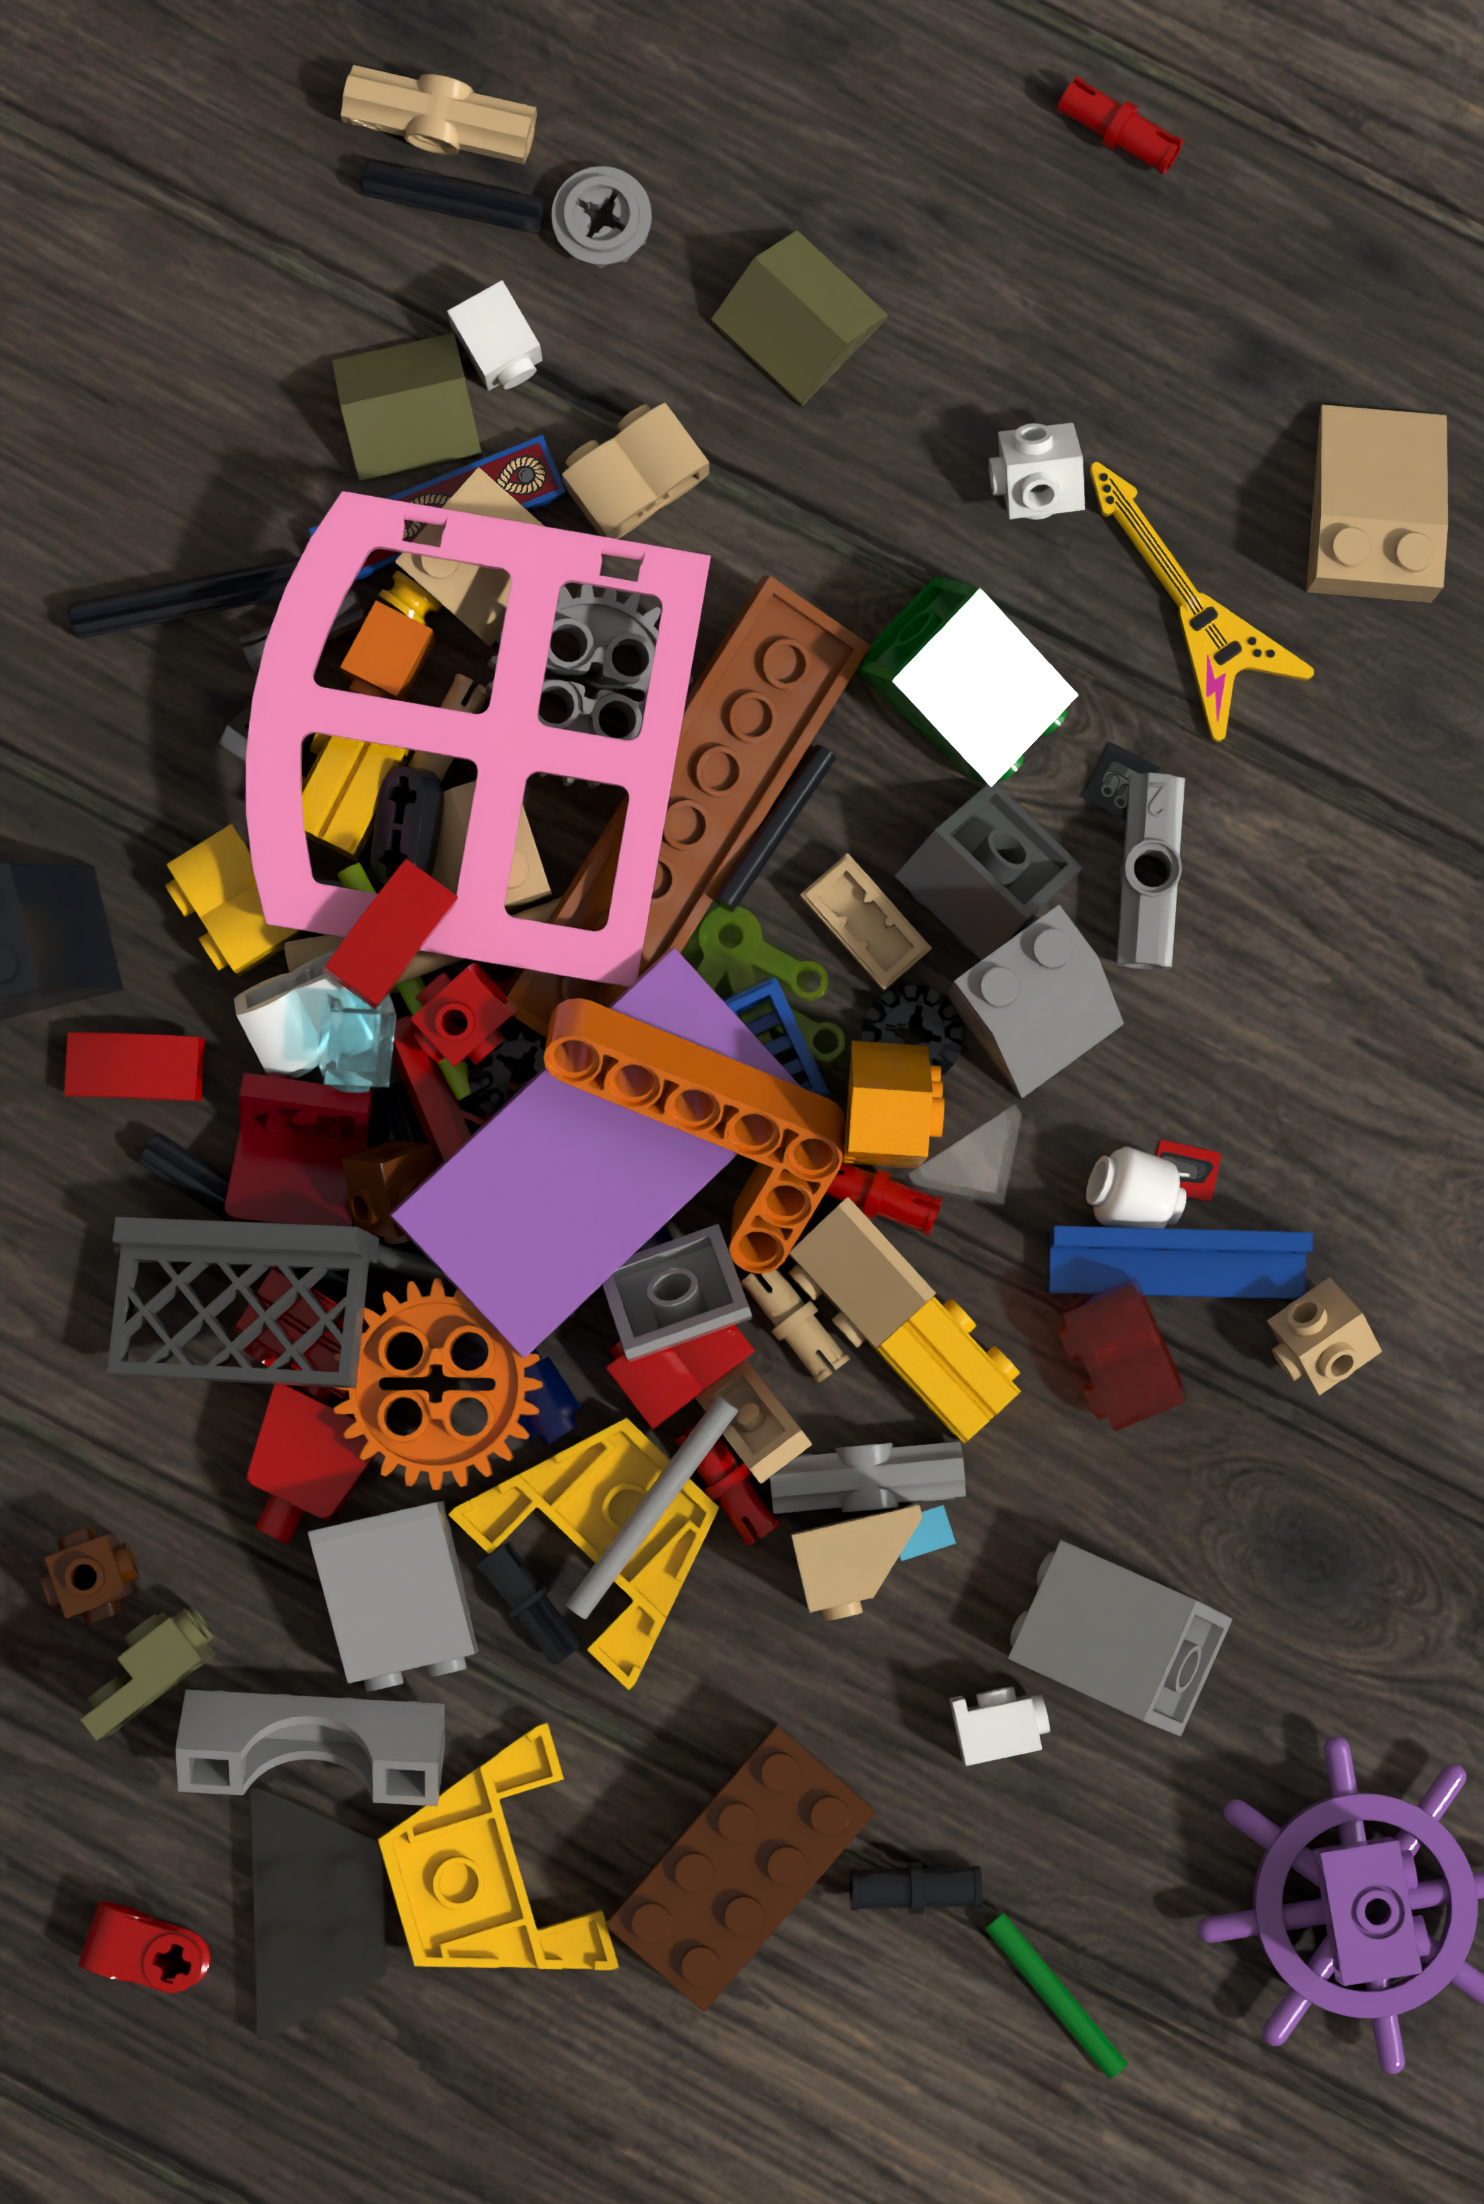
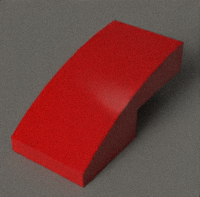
[323,859,458,1009]
[64,1032,205,1102]

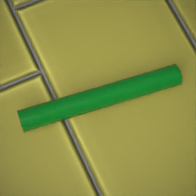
[984,1912,1128,2079]

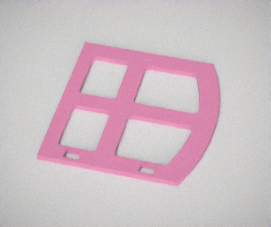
[246,491,711,987]

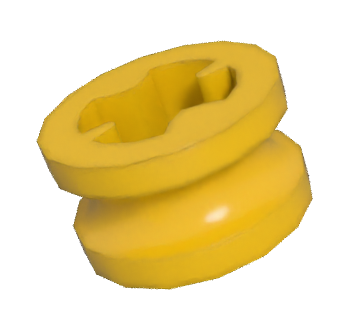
[378,571,442,626]

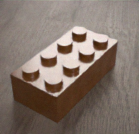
[605,1722,876,2012]

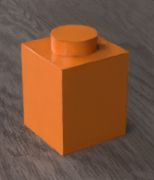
[340,600,436,701]

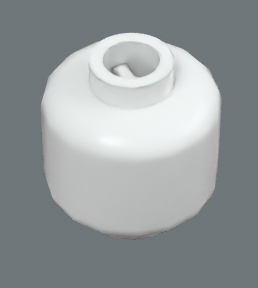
[1086,1147,1186,1229]

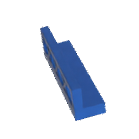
[1047,1226,1313,1300]

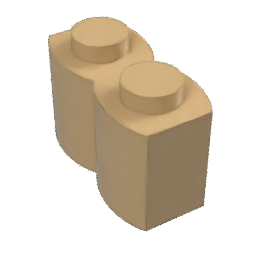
[562,403,709,539]

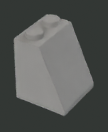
[947,905,1124,1099]
[308,1501,478,1692]
[1008,1540,1233,1737]

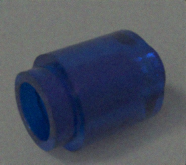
[517,1348,582,1446]

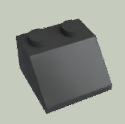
[895,782,1083,960]

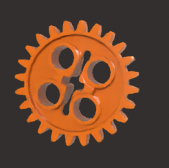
[334,1278,543,1490]

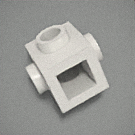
[989,423,1085,519]

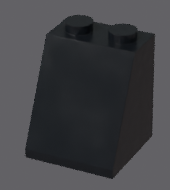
[0,862,124,1020]

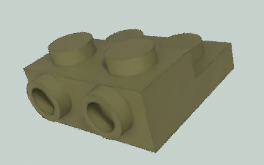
[81,1606,216,1741]

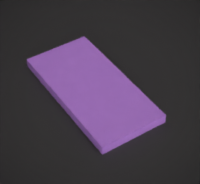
[388,948,801,1358]

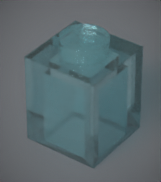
[317,989,396,1093]

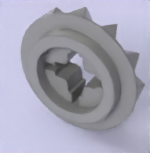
[551,166,652,269]

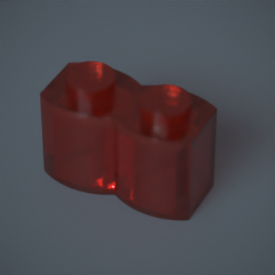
[1058,1277,1187,1431]

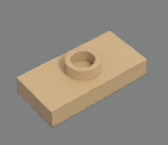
[800,853,932,992]

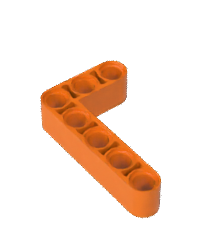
[543,998,845,1274]

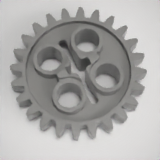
[485,584,693,789]

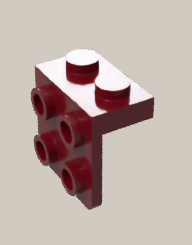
[225,1072,372,1227]

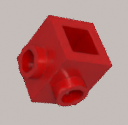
[410,962,519,1067]

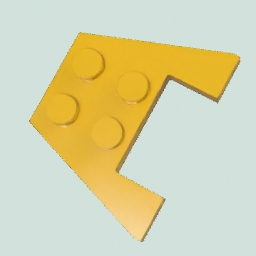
[448,1418,719,1690]
[377,1723,619,1970]

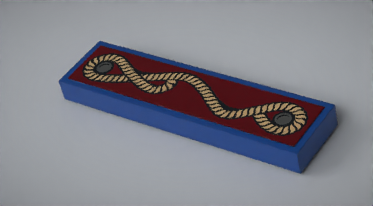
[309,435,567,583]

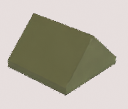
[711,230,888,407]
[332,333,483,483]

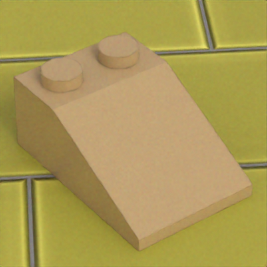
[1306,405,1448,603]

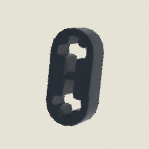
[371,766,444,885]

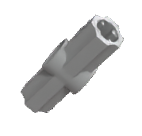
[1116,773,1185,970]
[770,1441,966,1514]

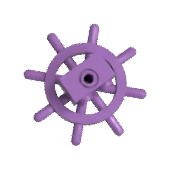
[1198,1736,1484,2074]

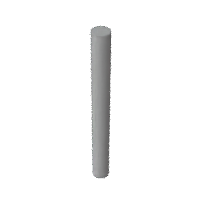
[565,1395,739,1619]

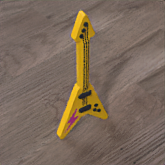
[1090,462,1314,743]

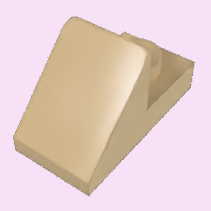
[695,1359,812,1484]

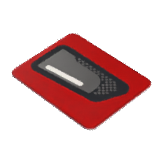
[1156,1140,1221,1202]

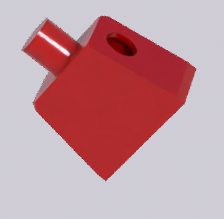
[246,1384,381,1544]

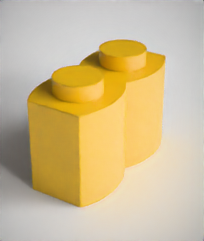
[165,824,304,977]

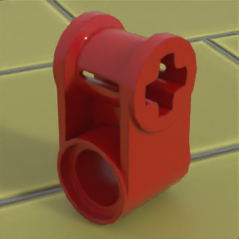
[78,1901,211,1993]

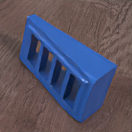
[722,976,829,1096]

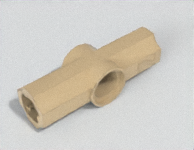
[340,65,537,165]

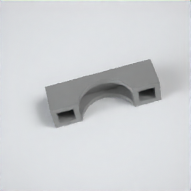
[175,1690,445,1806]

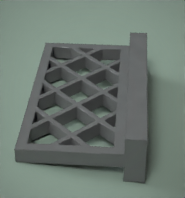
[107,1217,379,1389]

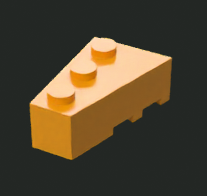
[843,1041,944,1169]

